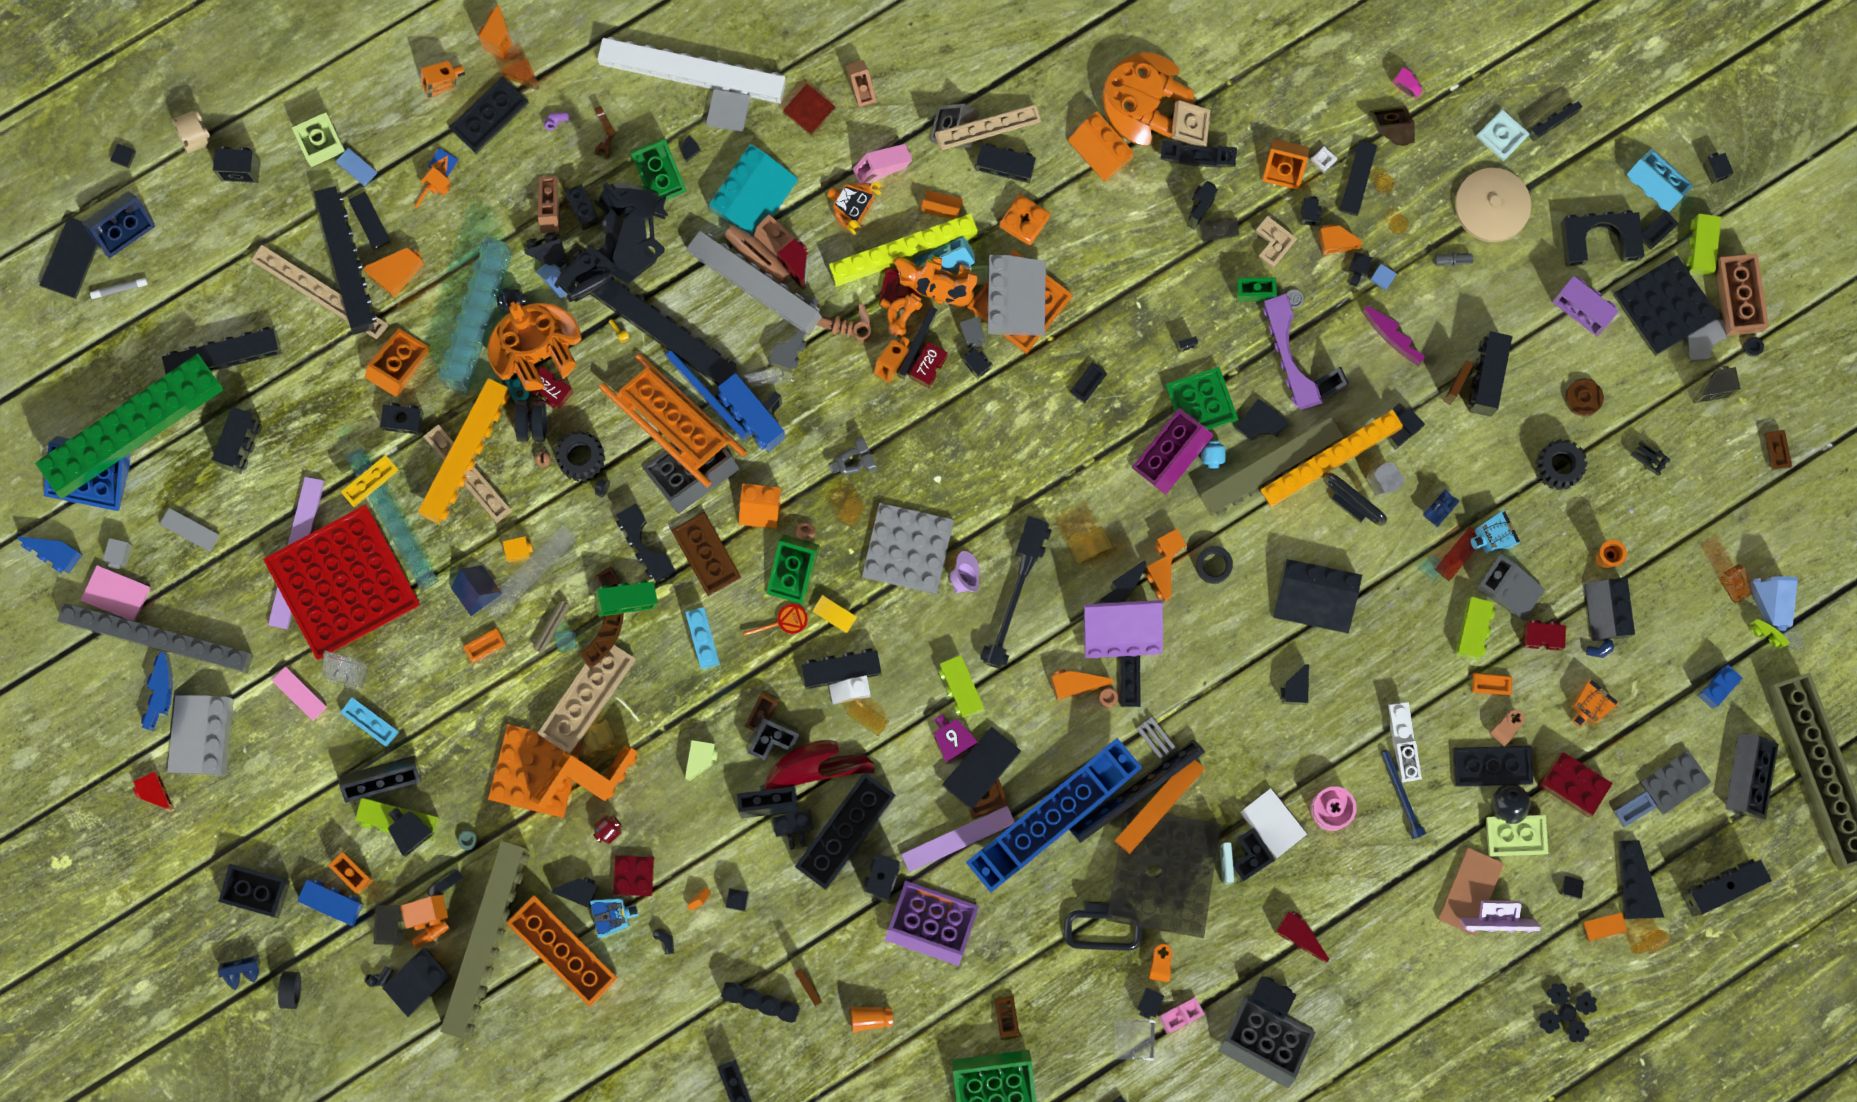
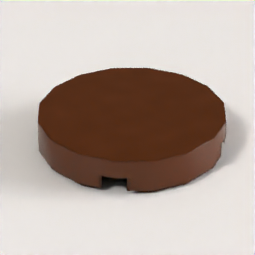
[1565,378,1604,417]

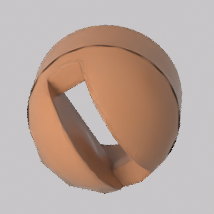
[535,451,551,467]

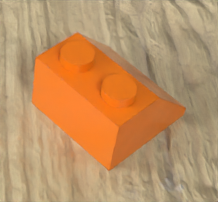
[1262,139,1309,190]
[739,483,782,529]

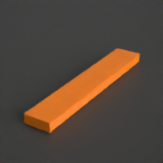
[1115,760,1205,854]

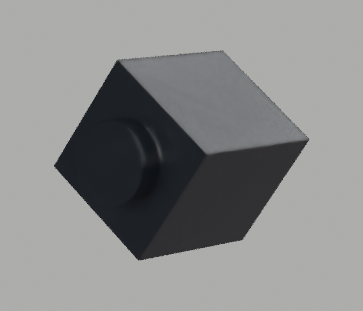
[1703,152,1734,184]
[726,888,750,912]
[1136,988,1165,1020]

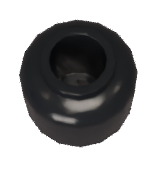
[497,287,526,312]

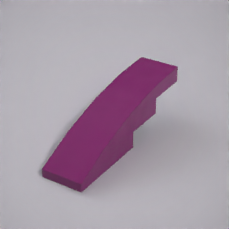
[1362,305,1425,366]

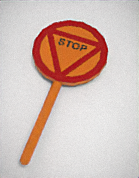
[743,604,808,636]

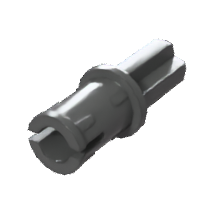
[1435,252,1474,267]

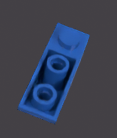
[17,537,82,574]

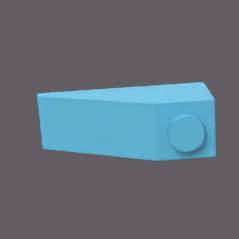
[914,236,975,271]

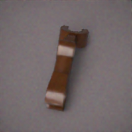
[594,106,615,159]

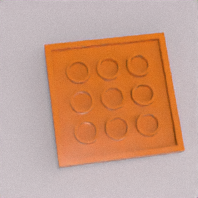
[967,250,1073,355]
[488,724,583,818]

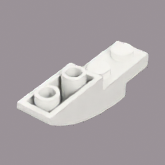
[1388,701,1422,782]

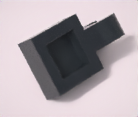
[1348,252,1373,287]

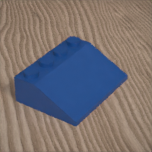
[44,436,131,511]

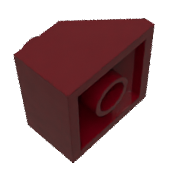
[777,238,808,290]

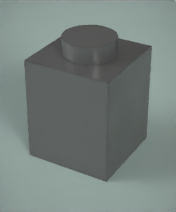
[959,317,985,349]

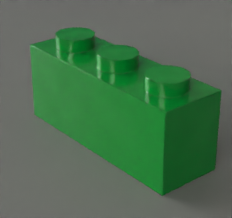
[594,580,658,617]

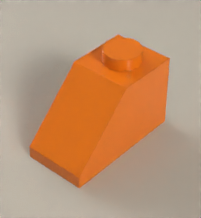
[1318,224,1362,255]

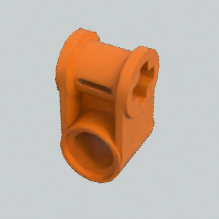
[1149,944,1172,982]

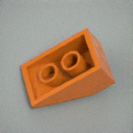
[365,328,431,397]

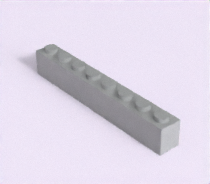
[686,231,822,335]

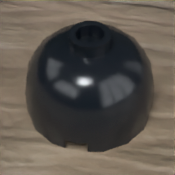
[1490,784,1531,824]

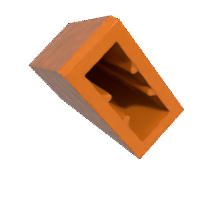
[363,248,424,297]

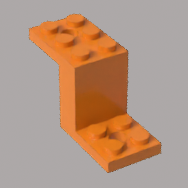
[532,745,638,809]

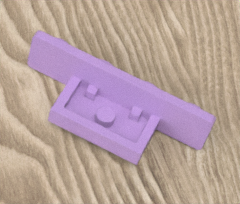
[1460,900,1541,932]

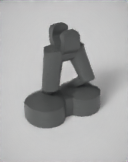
[830,436,877,475]

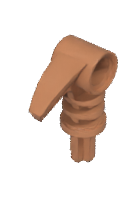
[817,304,871,343]

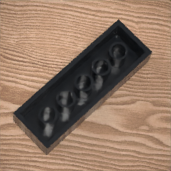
[795,772,896,891]

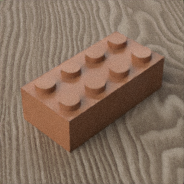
[1715,254,1769,336]

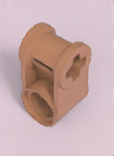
[1489,710,1525,746]

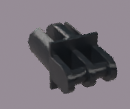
[1630,440,1671,476]

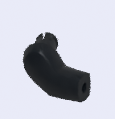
[427,869,463,897]

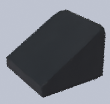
[1560,876,1584,900]

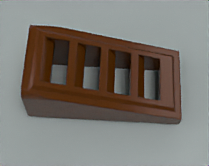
[994,996,1020,1040]

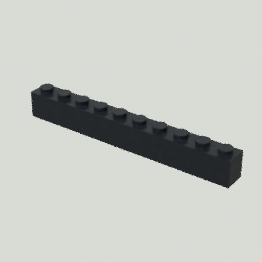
[575,270,738,386]

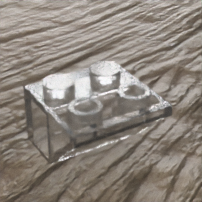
[1113,1019,1155,1060]

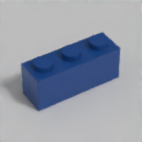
[297,878,363,926]

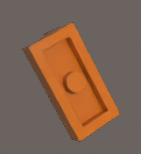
[921,190,963,220]

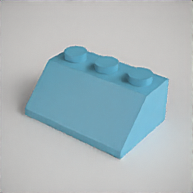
[1627,148,1694,212]

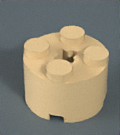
[172,110,211,154]

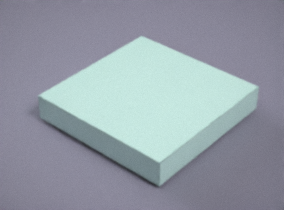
[1476,109,1530,162]
[1219,843,1234,885]

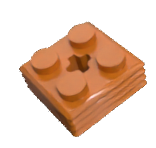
[999,194,1050,246]

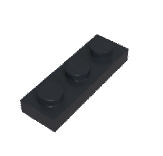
[1529,101,1583,142]

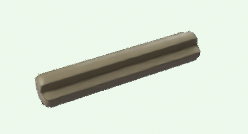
[534,600,570,653]

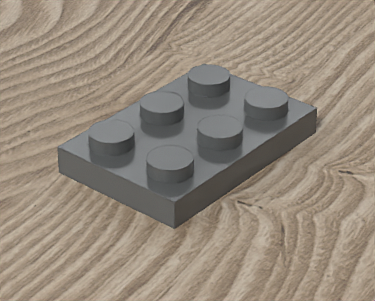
[1640,750,1711,815]

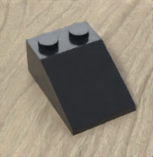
[382,948,453,1017]

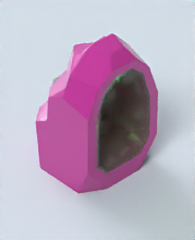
[1393,66,1422,98]

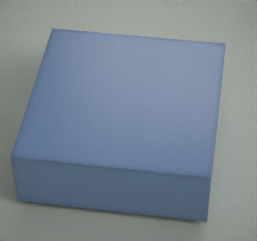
[1370,264,1397,290]

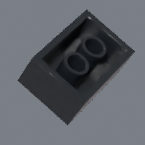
[211,406,262,474]
[218,864,291,919]

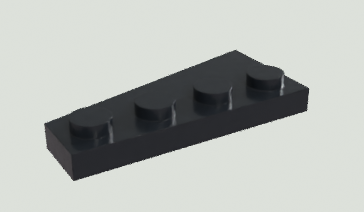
[1618,840,1665,919]

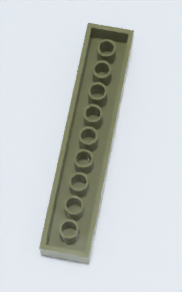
[1767,672,1857,871]
[440,841,530,1039]

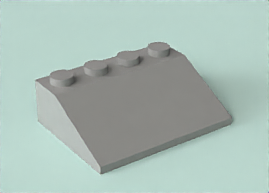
[988,255,1046,336]
[167,695,234,777]

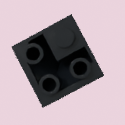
[524,232,568,266]

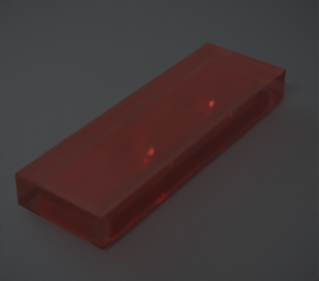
[1434,527,1477,582]

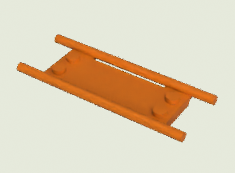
[599,353,747,488]

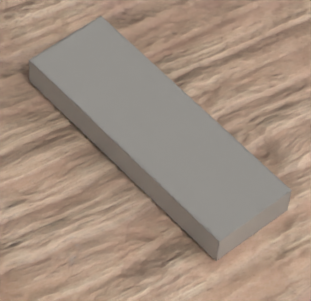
[159,508,220,552]

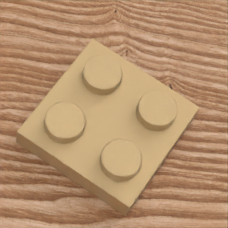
[1171,100,1210,147]

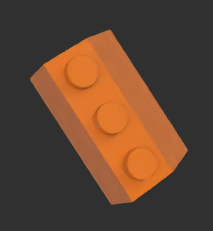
[1068,111,1134,182]

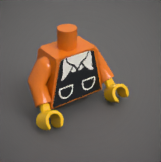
[827,181,884,235]

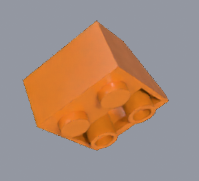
[478,5,512,59]

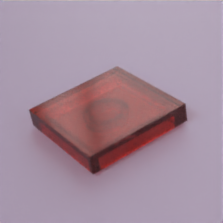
[783,84,835,136]

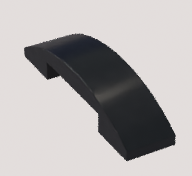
[1160,140,1237,167]

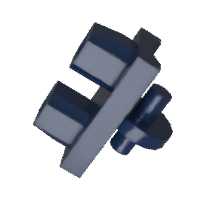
[1422,489,1460,527]

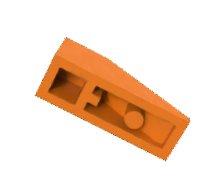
[1051,669,1114,701]

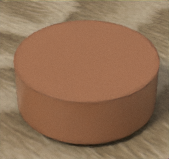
[796,523,816,541]
[1098,688,1118,708]

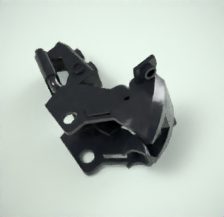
[554,182,668,303]

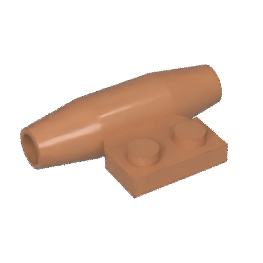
[725,215,797,284]

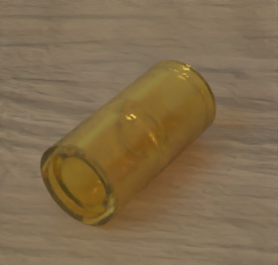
[847,699,889,737]

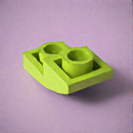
[1749,619,1790,650]

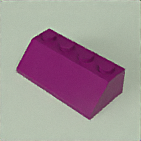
[1131,408,1214,495]

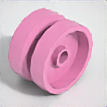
[1310,786,1356,831]

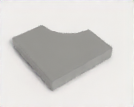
[1687,320,1726,361]

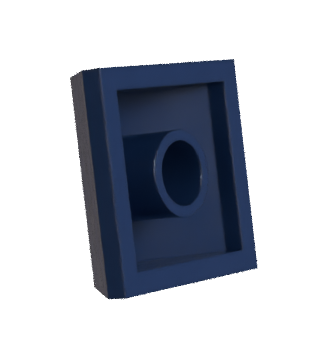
[451,565,502,616]

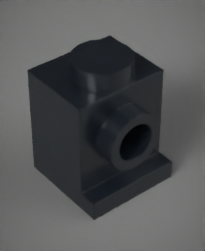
[1300,196,1322,226]
[963,348,993,380]

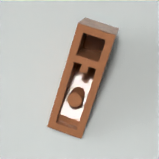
[538,176,560,233]

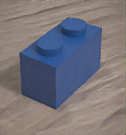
[1698,665,1743,709]

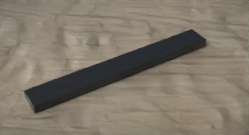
[1069,739,1205,843]

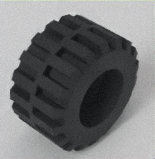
[555,430,605,482]
[1535,439,1587,490]

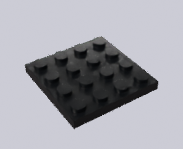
[1613,255,1720,356]

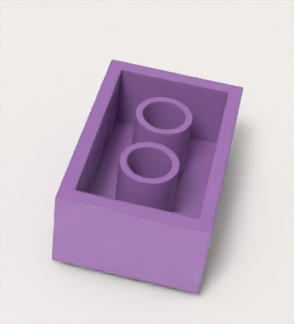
[1552,276,1619,337]

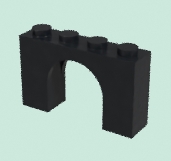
[1560,210,1645,266]

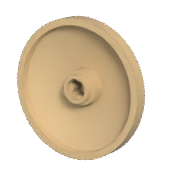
[1455,168,1531,242]

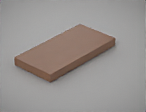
[1438,848,1504,935]

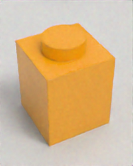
[503,536,533,563]

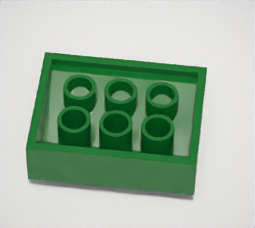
[951,1050,1036,1102]

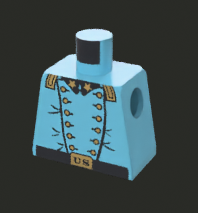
[1471,510,1521,554]

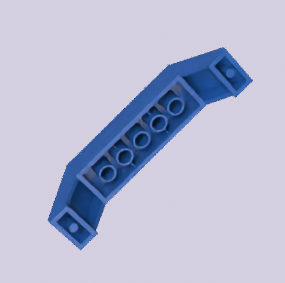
[966,738,1142,893]

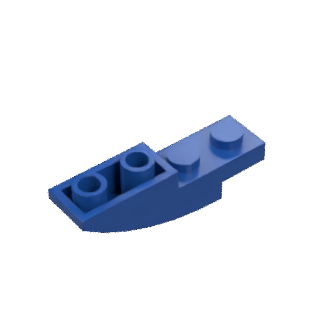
[141,651,173,732]

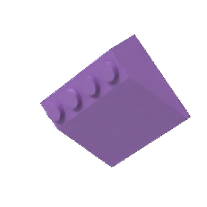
[1083,600,1163,658]
[885,881,979,966]

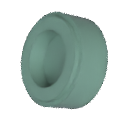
[458,830,478,850]

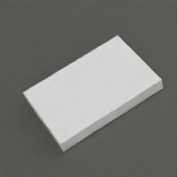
[1240,788,1307,859]

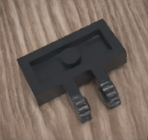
[772,810,814,850]

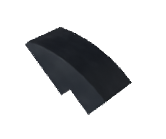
[1099,560,1147,604]

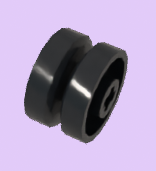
[515,400,547,442]

